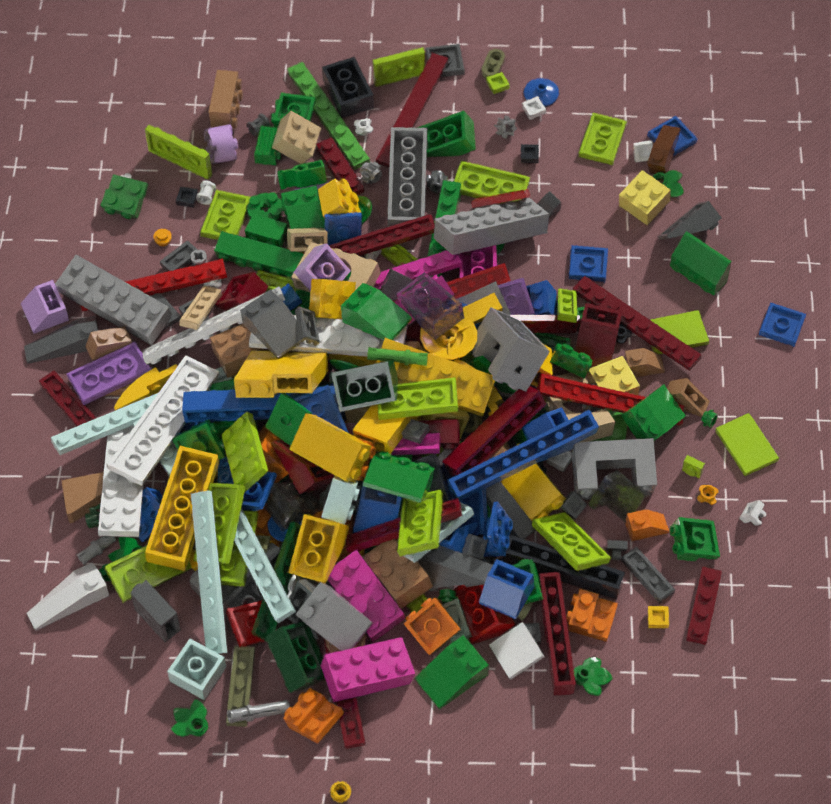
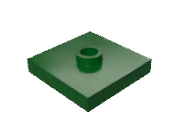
[265,393,312,446]

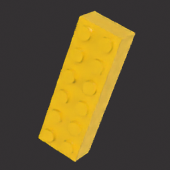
[376,338,495,417]
[145,446,219,571]

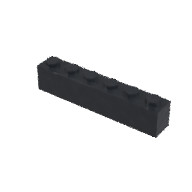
[503,535,625,600]

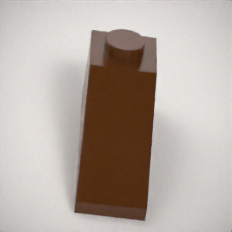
[647,125,681,174]

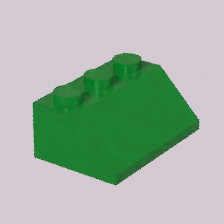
[670,231,732,296]
[363,452,435,502]

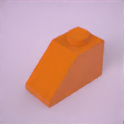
[625,509,669,542]

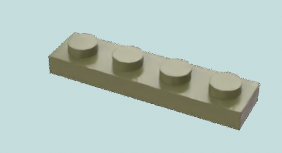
[226,646,255,727]

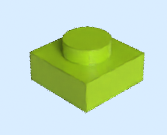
[486,72,510,94]
[682,455,705,478]

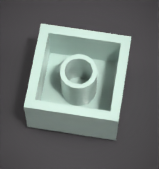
[322,476,361,525]
[167,639,226,700]

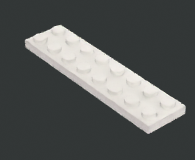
[143,286,285,364]
[249,315,407,357]
[107,356,219,486]
[98,425,143,537]

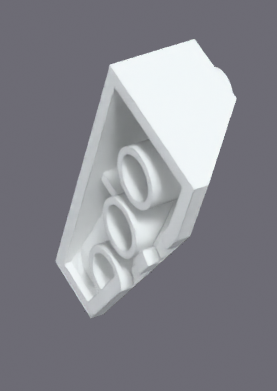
[27,563,109,631]

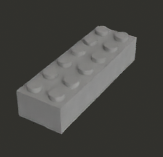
[388,127,427,227]
[434,198,549,255]
[55,255,172,345]

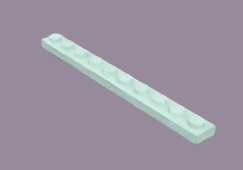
[51,367,233,455]

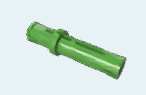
[367,347,428,366]

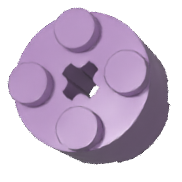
[204,124,238,164]

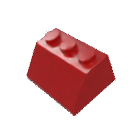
[454,585,515,644]

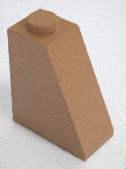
[61,472,104,523]

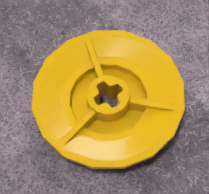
[420,311,477,360]

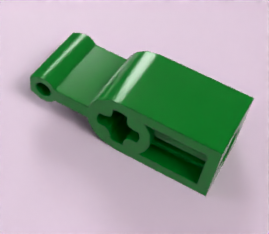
[277,160,327,189]

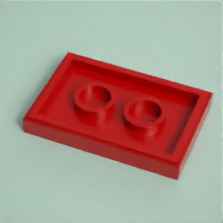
[471,189,530,208]

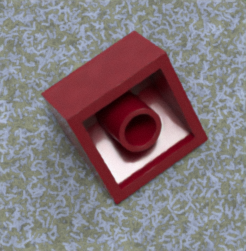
[215,272,269,311]

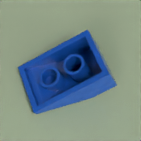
[241,472,277,511]

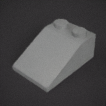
[296,582,373,651]

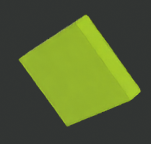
[373,47,425,87]
[578,113,627,165]
[200,190,250,240]
[650,310,709,354]
[715,413,779,476]

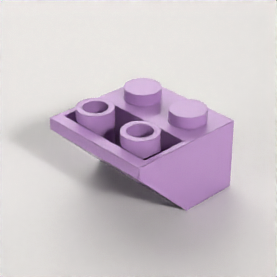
[21,280,69,334]

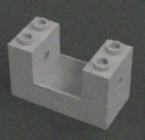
[472,307,550,391]
[571,438,657,500]

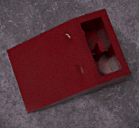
[575,303,622,367]
[271,440,335,494]

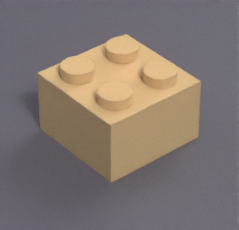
[272,111,321,164]

